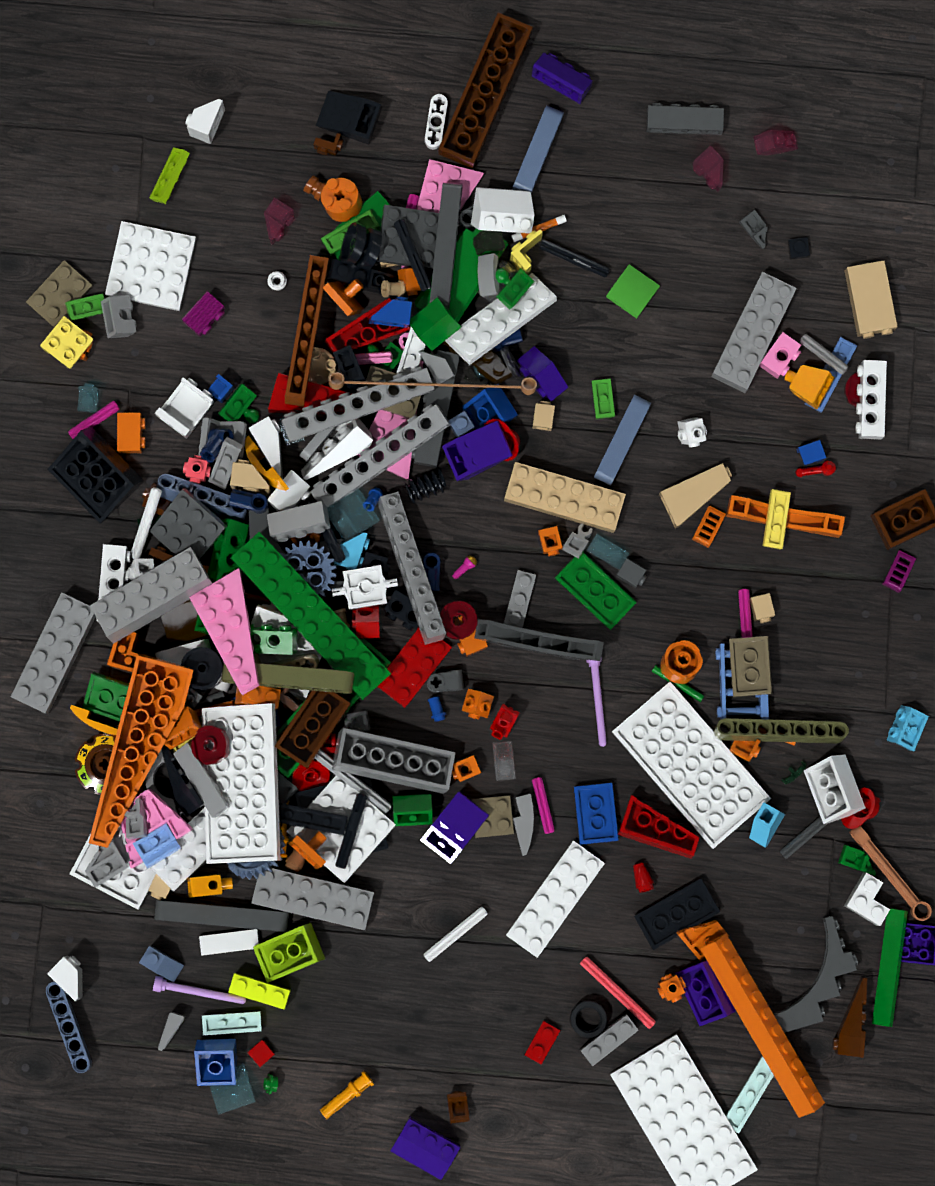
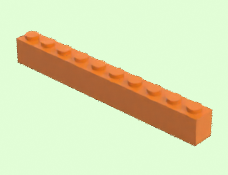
[700,934,825,1118]

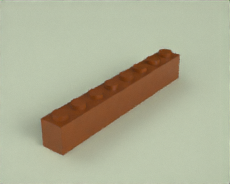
[285,255,329,407]

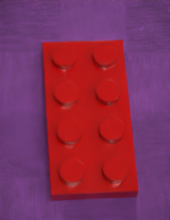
[378,628,452,708]

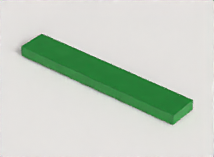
[872,908,908,1027]

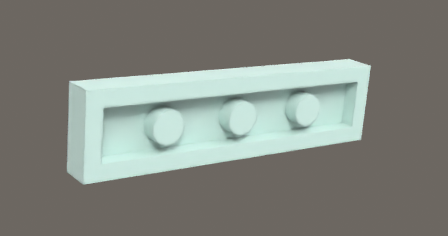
[726,1056,774,1134]

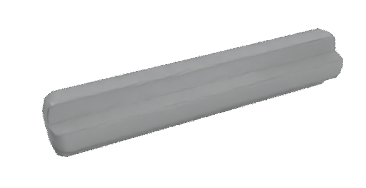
[800,334,848,375]

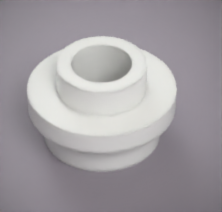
[268,271,287,291]

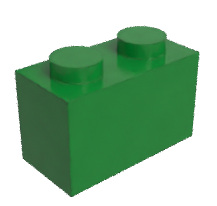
[393,794,433,826]

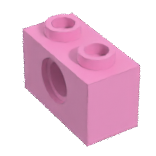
[759,332,801,379]

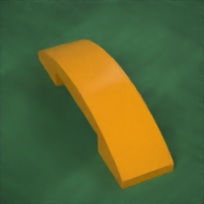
[245,435,289,491]
[70,705,118,735]

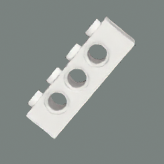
[856,360,887,440]
[97,544,131,622]

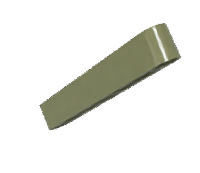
[221,663,354,694]
[714,718,849,744]

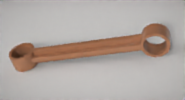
[849,826,932,921]

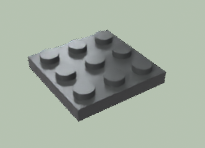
[377,205,439,270]
[149,488,227,560]

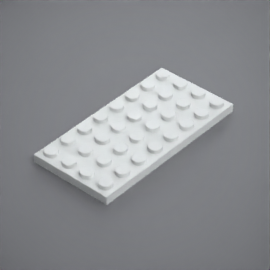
[612,682,771,849]
[202,703,281,864]
[610,1034,758,1186]

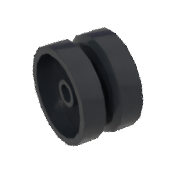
[340,222,382,270]
[181,647,224,690]

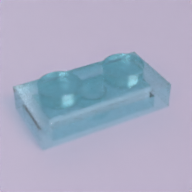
[587,534,629,570]

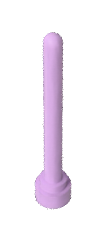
[586,658,607,747]
[153,976,246,1004]

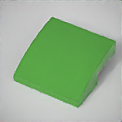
[606,264,660,319]

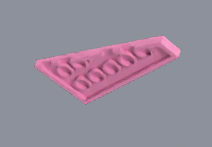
[357,360,423,481]

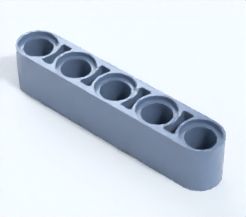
[512,105,564,193]
[594,395,651,486]
[157,474,247,523]
[46,981,92,1073]

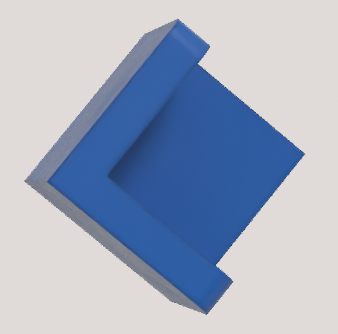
[207,374,234,403]
[796,440,826,465]

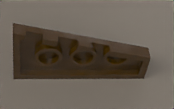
[441,324,512,385]

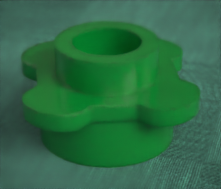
[263,1074,278,1094]

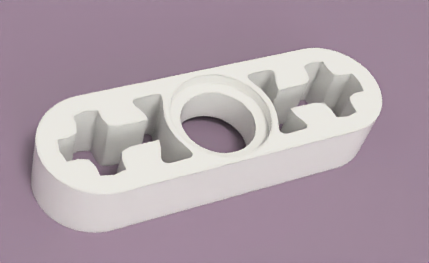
[425,94,448,150]

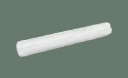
[130,487,162,559]
[424,907,488,962]

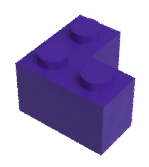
[517,346,568,401]

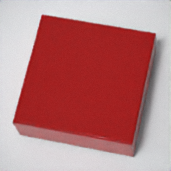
[248,1039,275,1067]

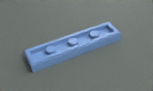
[805,337,857,413]

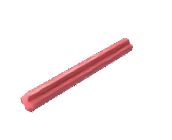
[580,957,656,1029]

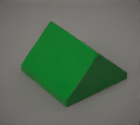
[410,297,462,351]

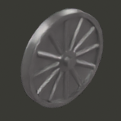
[501,346,520,378]

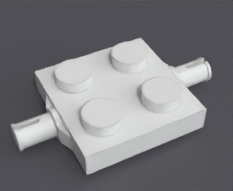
[332,565,398,610]

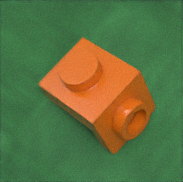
[730,739,761,762]

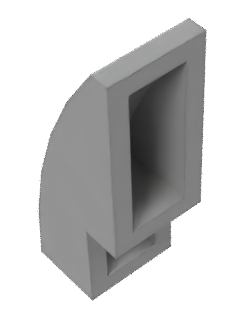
[513,794,534,856]

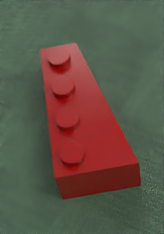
[325,297,410,353]
[268,373,352,415]
[618,795,699,859]

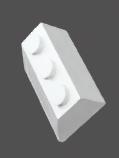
[471,187,534,233]
[804,754,865,824]

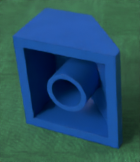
[369,297,412,328]
[461,384,518,430]
[194,1039,237,1086]

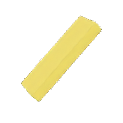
[763,489,791,549]

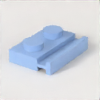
[133,824,181,869]

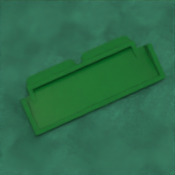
[415,229,508,321]

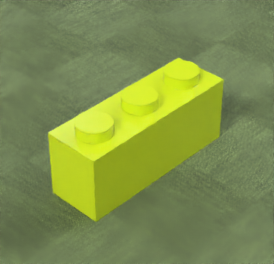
[228,973,291,1009]

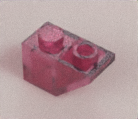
[754,130,798,155]
[692,145,723,192]
[264,197,295,245]

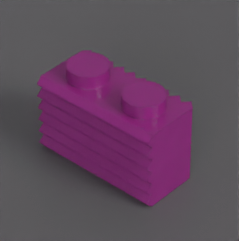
[182,291,225,337]

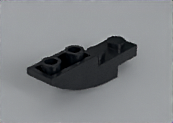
[328,259,398,297]

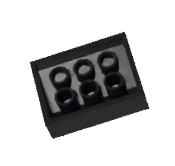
[47,426,144,524]

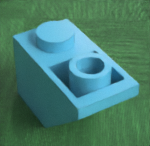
[334,533,370,570]
[749,802,785,848]

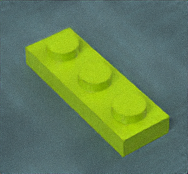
[149,147,190,204]

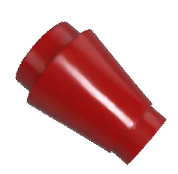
[633,863,654,893]

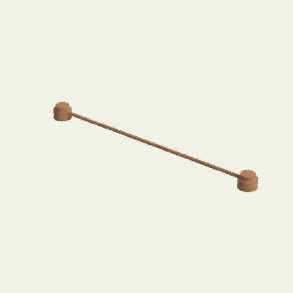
[329,372,537,395]

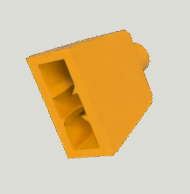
[785,365,834,409]
[187,875,233,898]

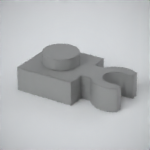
[562,523,593,559]

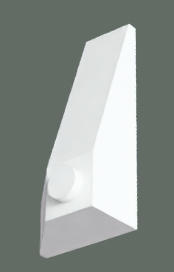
[301,418,373,480]

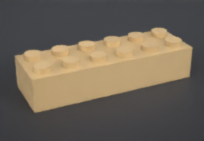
[504,462,626,533]

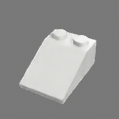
[249,416,283,480]

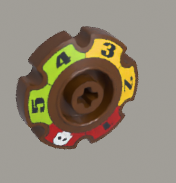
[75,734,116,795]

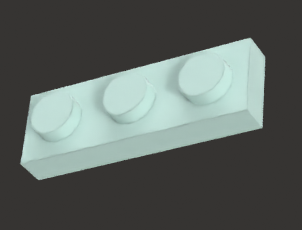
[202,1011,262,1035]

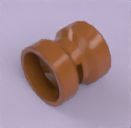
[303,175,326,201]

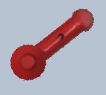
[795,461,836,477]

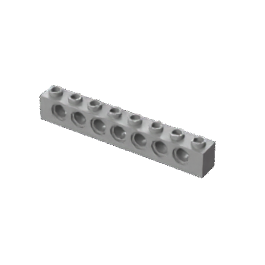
[281,366,435,443]
[310,404,451,510]
[378,492,446,645]

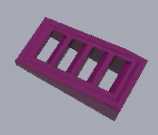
[882,550,916,593]

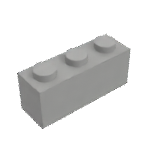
[267,501,330,542]
[580,1014,639,1066]

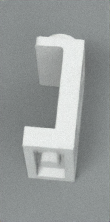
[155,378,214,439]

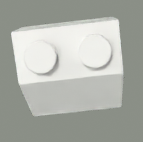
[185,99,225,144]
[268,470,311,512]
[47,956,83,1001]

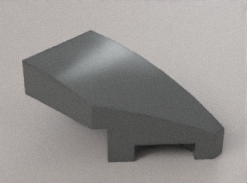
[738,210,768,249]

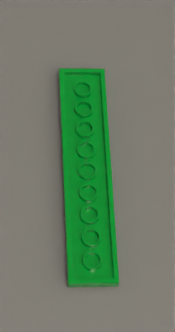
[231,532,391,700]

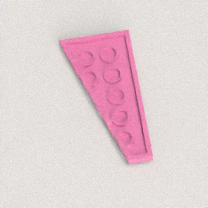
[401,159,484,269]
[189,568,260,695]

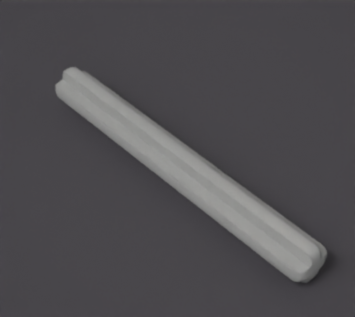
[315,749,392,813]

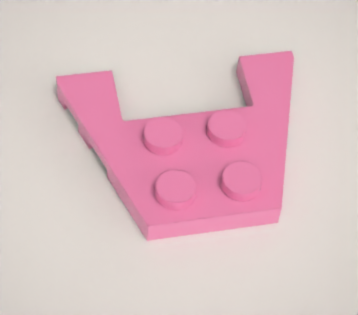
[121,789,193,869]

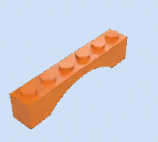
[726,495,845,538]

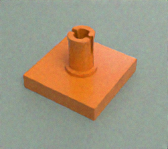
[323,279,364,316]
[288,831,327,869]

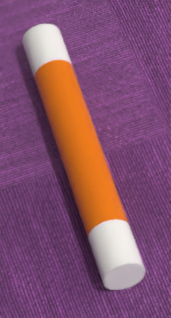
[511,215,567,242]

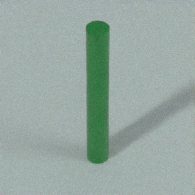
[652,665,704,702]

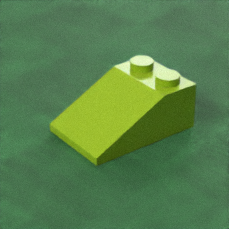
[253,923,325,983]

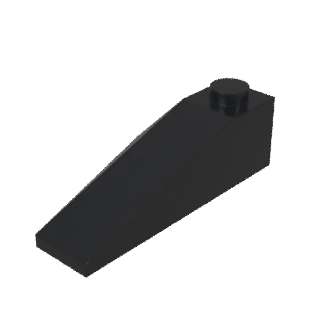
[162,745,205,817]

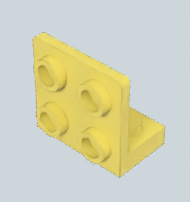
[510,229,543,275]
[40,316,93,369]

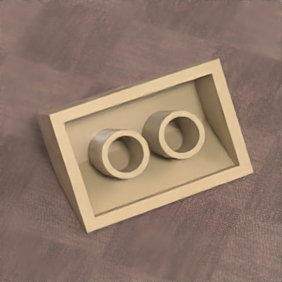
[230,460,272,497]

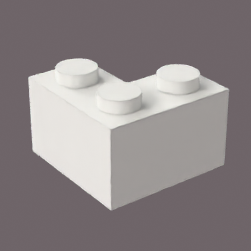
[844,873,890,926]

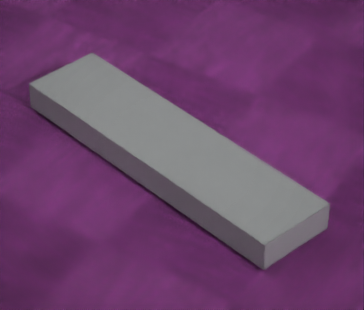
[173,743,230,818]

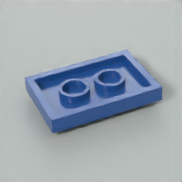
[574,783,619,845]

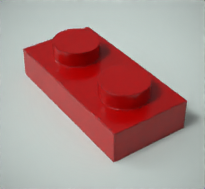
[524,1021,560,1064]

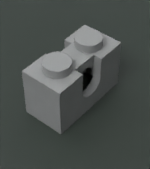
[101,295,136,338]

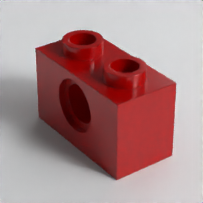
[352,605,380,638]

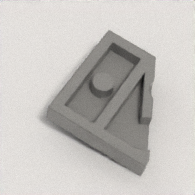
[85,840,129,888]

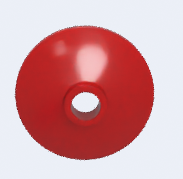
[292,760,330,792]

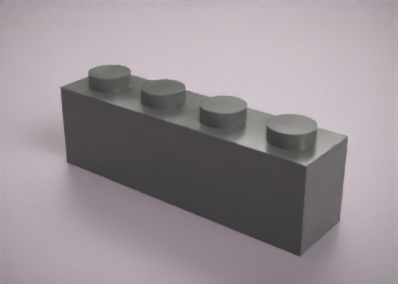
[646,103,724,135]

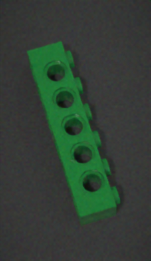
[194,519,249,635]

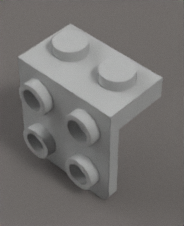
[199,418,247,460]

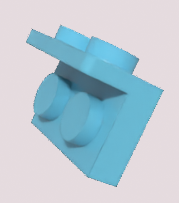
[887,705,929,751]

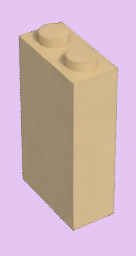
[845,261,897,339]

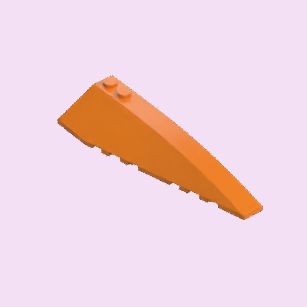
[89,653,194,848]

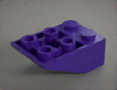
[442,421,513,481]
[421,791,489,864]
[901,923,935,965]

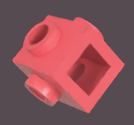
[183,455,212,484]

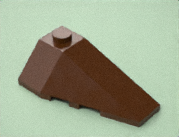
[832,977,867,1058]

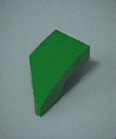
[838,845,876,876]

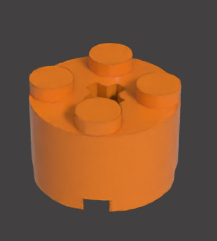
[321,178,362,222]
[661,640,703,684]

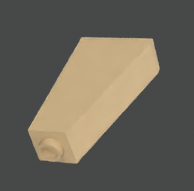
[659,463,732,528]

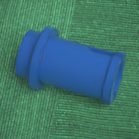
[363,488,383,511]
[428,696,446,722]

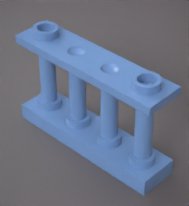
[715,644,769,720]

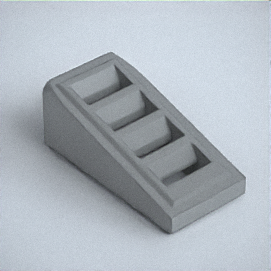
[158,1012,186,1051]

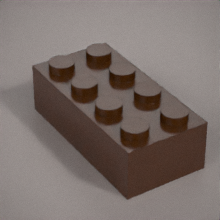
[275,691,351,769]

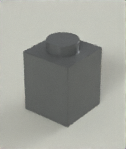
[616,558,647,588]

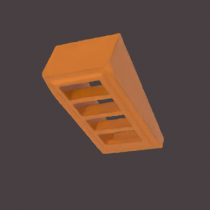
[692,506,726,548]

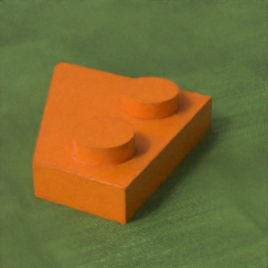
[676,920,729,961]

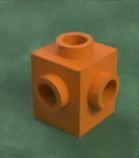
[461,689,494,720]
[657,973,686,1003]

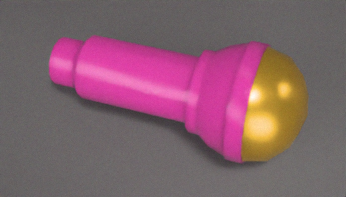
[452,556,477,580]

